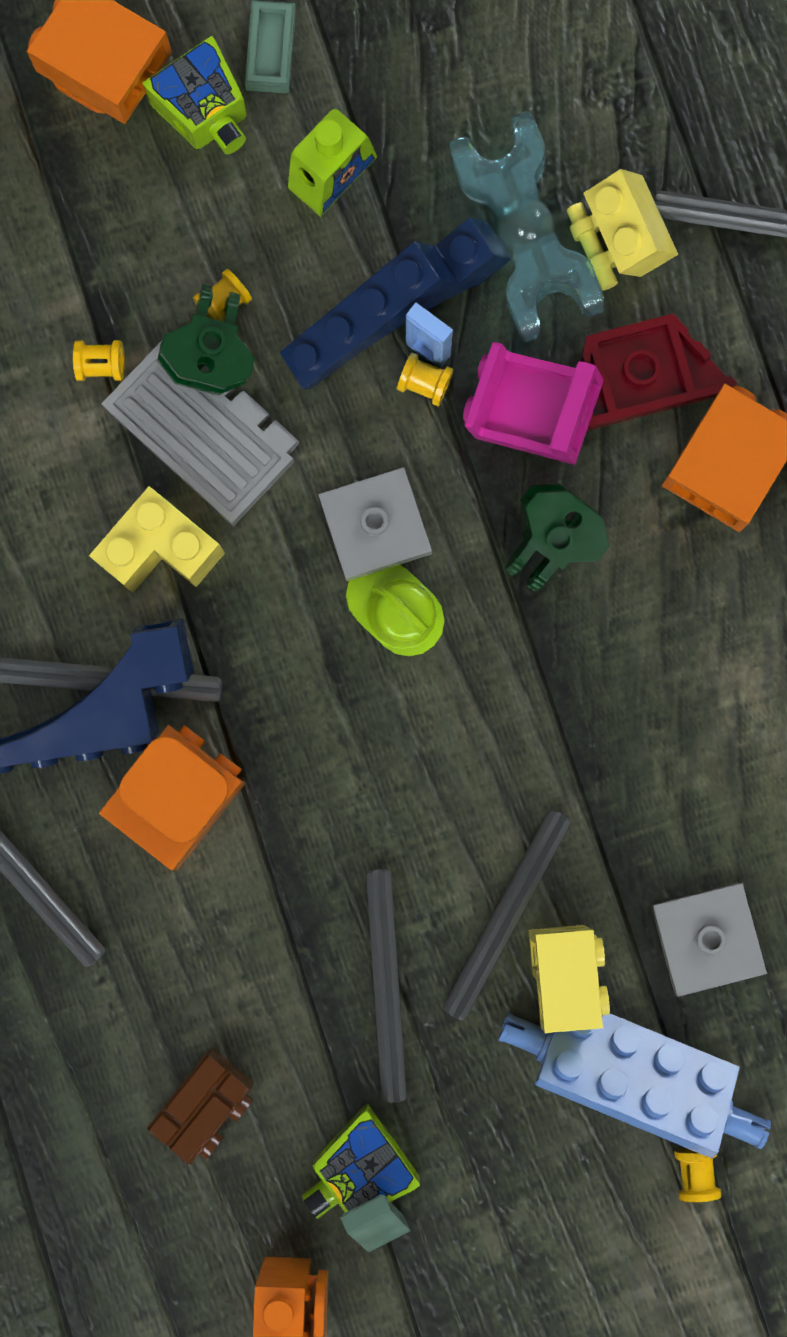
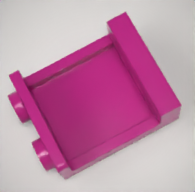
[463,342,604,465]

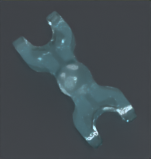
[449,111,604,343]

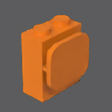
[27,0,172,124]
[662,384,787,532]
[99,725,246,871]
[253,1257,329,1337]

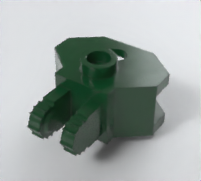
[157,284,255,395]
[505,484,610,591]

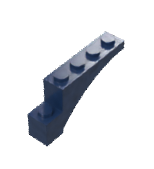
[279,217,512,389]
[0,618,194,774]

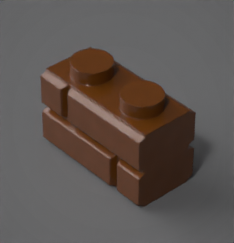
[147,1048,254,1165]

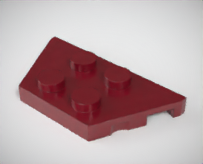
[581,313,737,431]

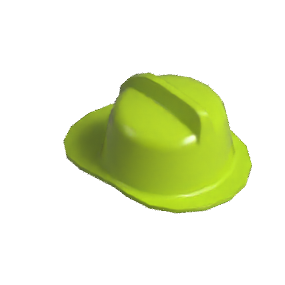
[346,565,445,656]

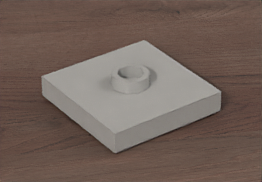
[318,467,432,582]
[651,883,767,997]

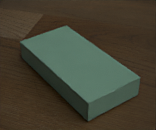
[245,0,296,94]
[340,1194,410,1252]

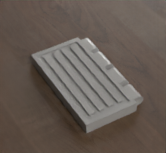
[101,341,299,527]

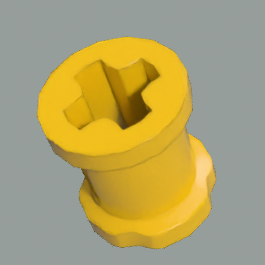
[192,269,252,321]
[73,340,125,381]
[397,352,454,407]
[674,1147,721,1202]

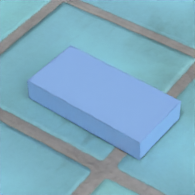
[406,302,453,368]

